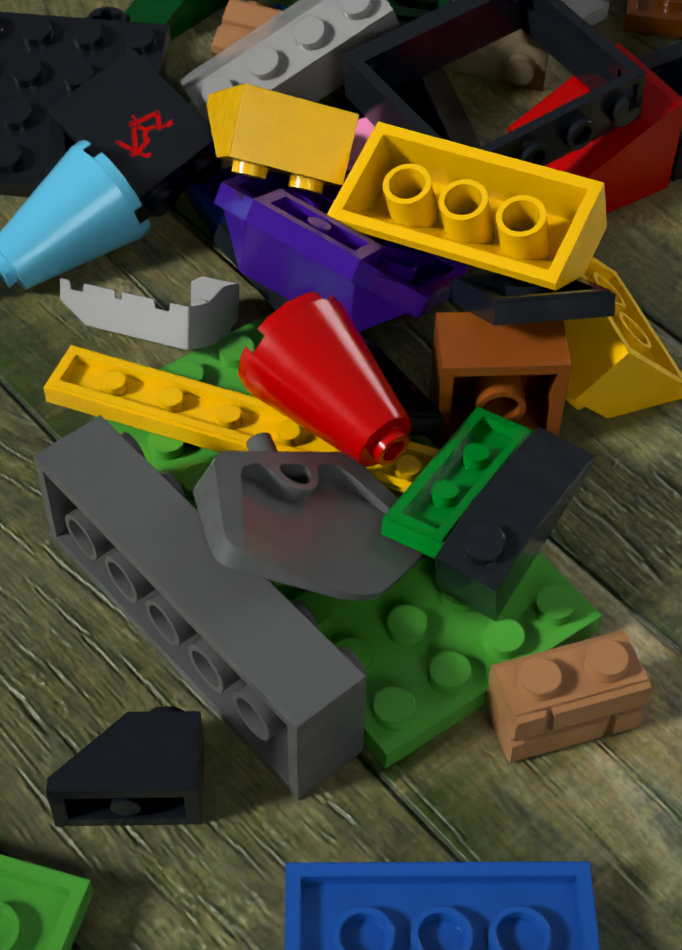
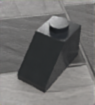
[46,706,205,826]

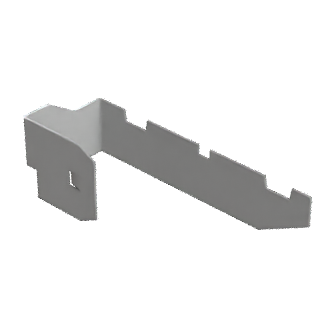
[60,276,239,350]

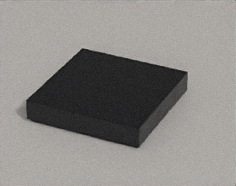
[449,274,615,326]

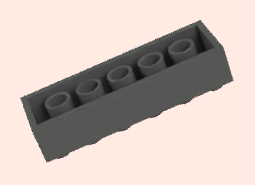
[33,415,367,801]

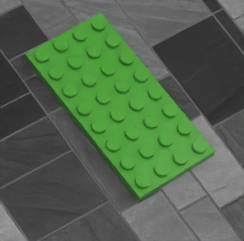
[95,310,603,769]

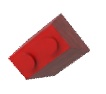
[507,43,682,214]

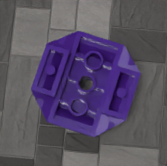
[214,161,469,332]

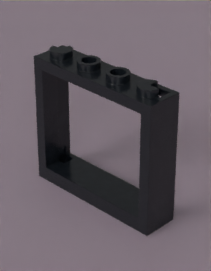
[342,0,646,166]

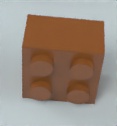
[429,312,571,449]

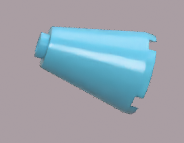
[0,140,151,290]

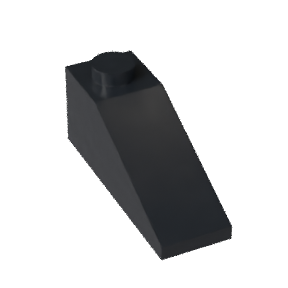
[435,426,596,621]

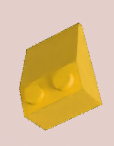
[206,83,359,194]

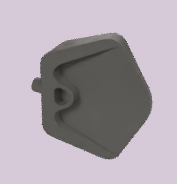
[193,432,425,601]

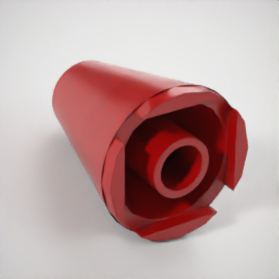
[238,292,411,467]

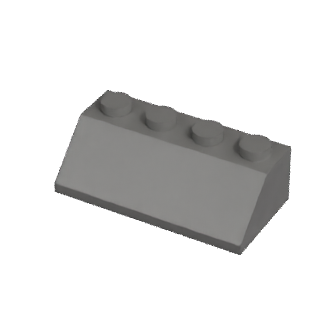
[179,0,400,124]

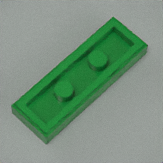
[381,407,533,559]

